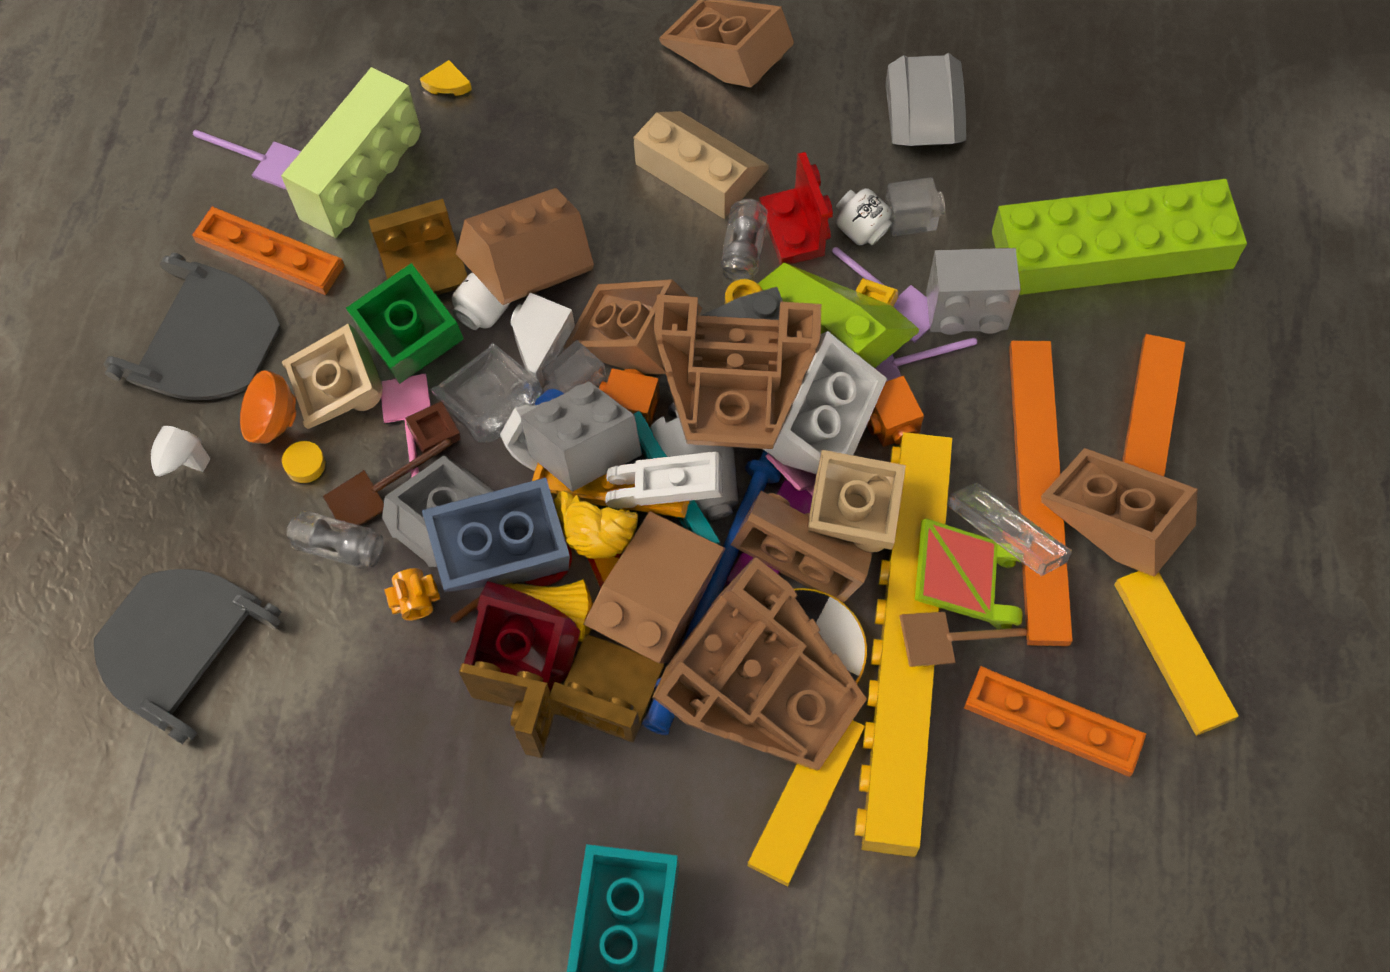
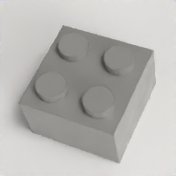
[926,248,1021,335]
[520,381,642,492]

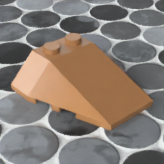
[654,295,822,449]
[652,557,867,770]

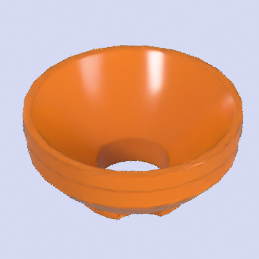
[240,370,297,444]

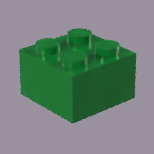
[346,263,464,384]

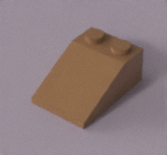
[659,0,794,87]
[563,279,702,374]
[1041,448,1198,577]
[584,511,726,663]

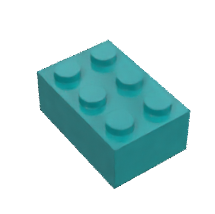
[567,844,679,972]

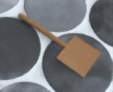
[899,612,1027,667]

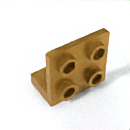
[368,198,467,295]
[548,635,664,743]
[459,661,555,758]

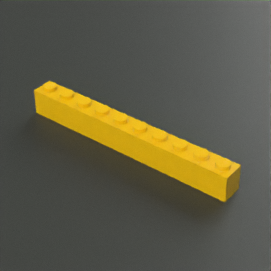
[854,432,952,857]

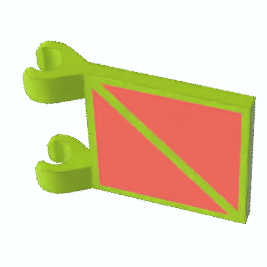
[915,519,1026,629]

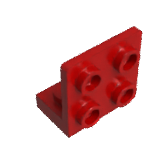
[759,152,833,265]

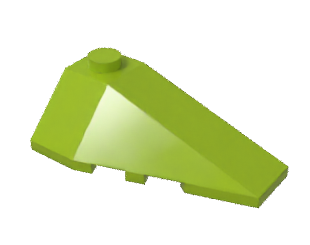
[757,262,919,368]

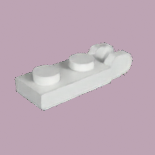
[605,451,722,509]

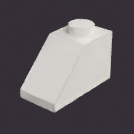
[510,293,575,392]

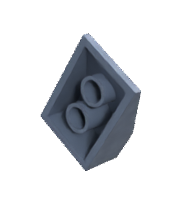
[422,478,570,592]

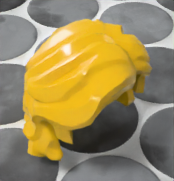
[553,491,638,559]

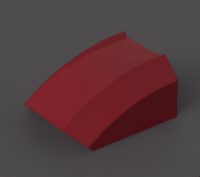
[464,581,581,692]

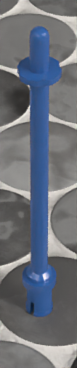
[642,450,781,736]

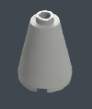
[651,410,738,521]

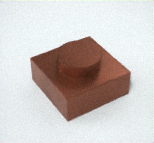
[405,401,461,454]

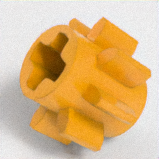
[384,568,440,620]

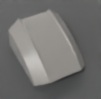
[885,53,966,146]
[382,456,494,567]

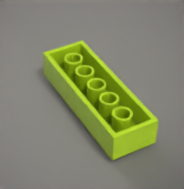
[992,179,1247,295]

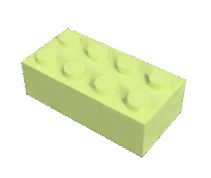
[281,67,421,238]

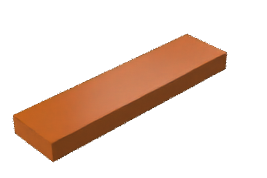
[192,206,345,295]
[1122,334,1185,476]
[964,666,1146,777]

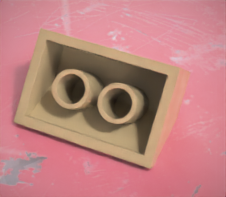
[633,111,769,219]

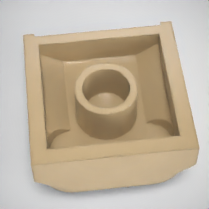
[282,324,383,429]
[808,450,906,552]

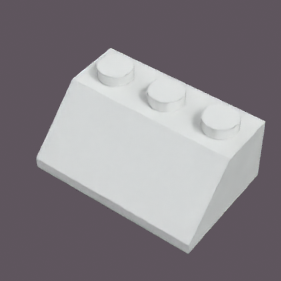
[763,331,887,474]

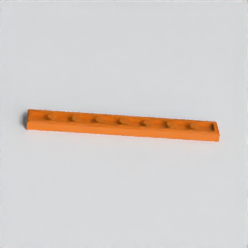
[1009,340,1073,646]

